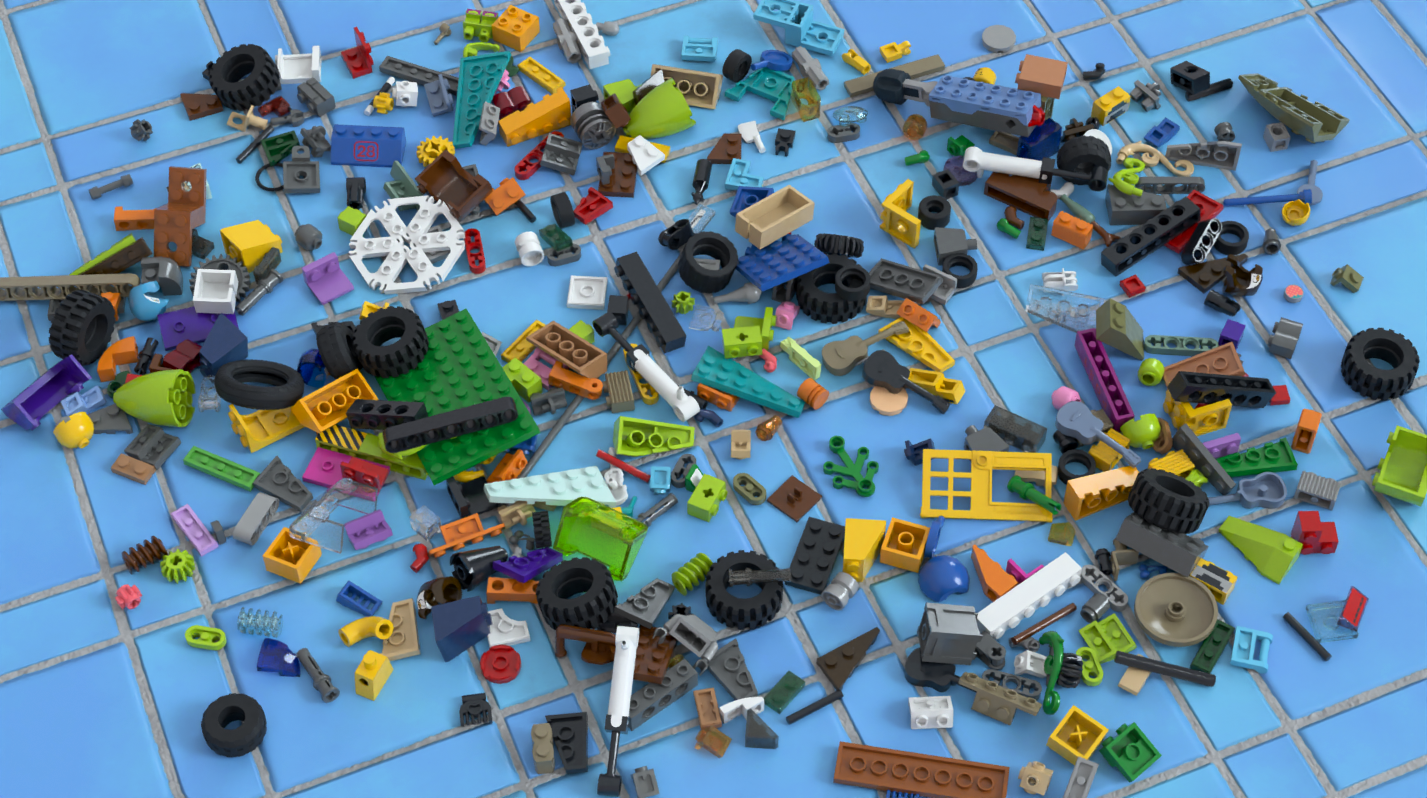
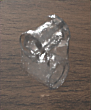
[198,375,221,412]

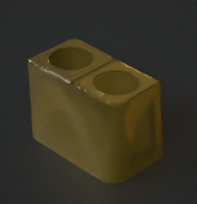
[791,77,821,122]

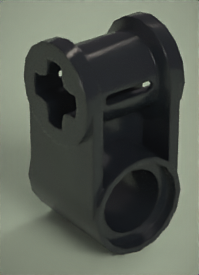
[658,219,694,250]

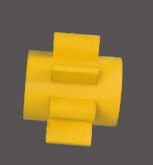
[373,92,394,114]

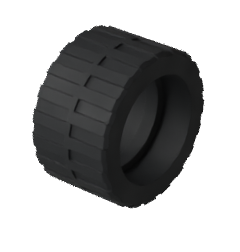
[678,231,738,294]

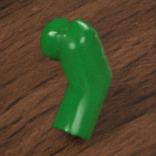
[997,218,1021,239]

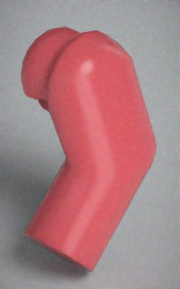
[758,348,777,372]

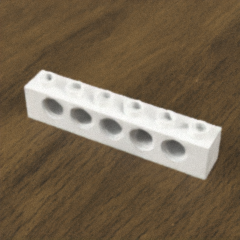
[554,0,610,69]

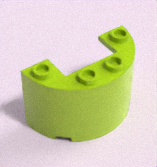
[1372,425,1427,507]

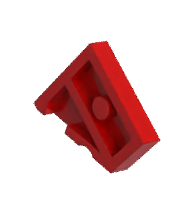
[573,187,613,225]

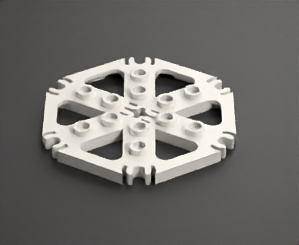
[349,195,465,295]

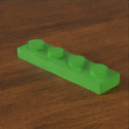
[183,446,260,492]

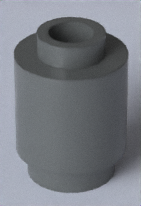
[1080,593,1110,623]

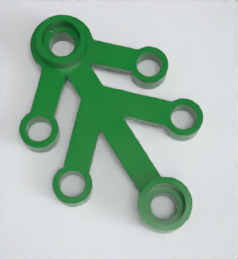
[823,436,879,497]

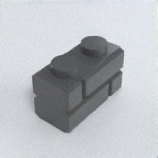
[297,77,336,117]

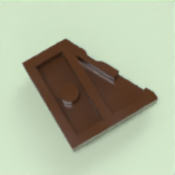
[180,93,223,121]
[707,133,742,164]

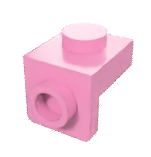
[775,301,800,330]

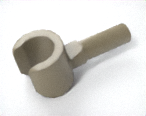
[434,23,451,45]

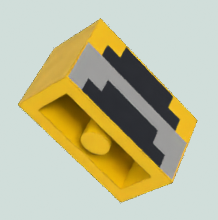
[1091,86,1131,126]
[1190,558,1238,605]

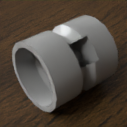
[821,572,859,611]

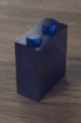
[1016,118,1062,161]

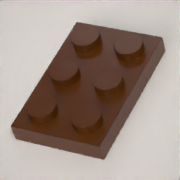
[598,152,638,198]

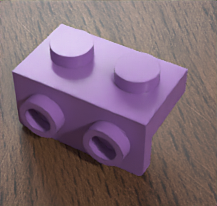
[1203,433,1241,459]
[344,509,393,550]

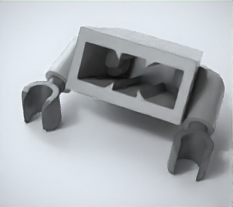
[652,614,718,676]

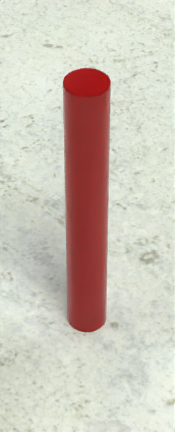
[596,449,651,483]

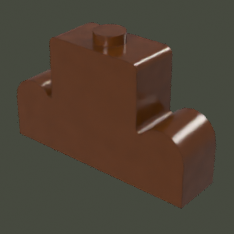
[984,172,1057,223]

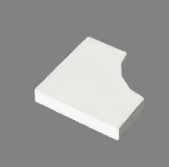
[487,608,531,648]

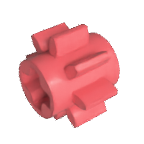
[115,584,142,609]

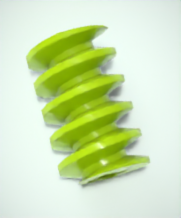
[671,553,713,596]

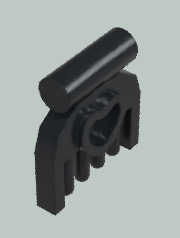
[459,693,493,727]

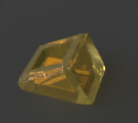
[1048,522,1075,546]

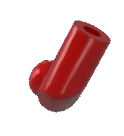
[410,543,429,573]

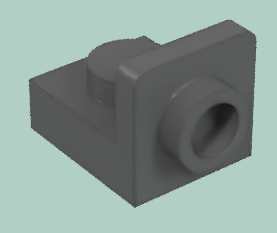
[596,154,615,185]
[631,766,660,798]

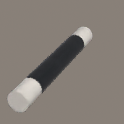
[364,77,395,116]

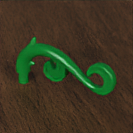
[1039,631,1064,715]

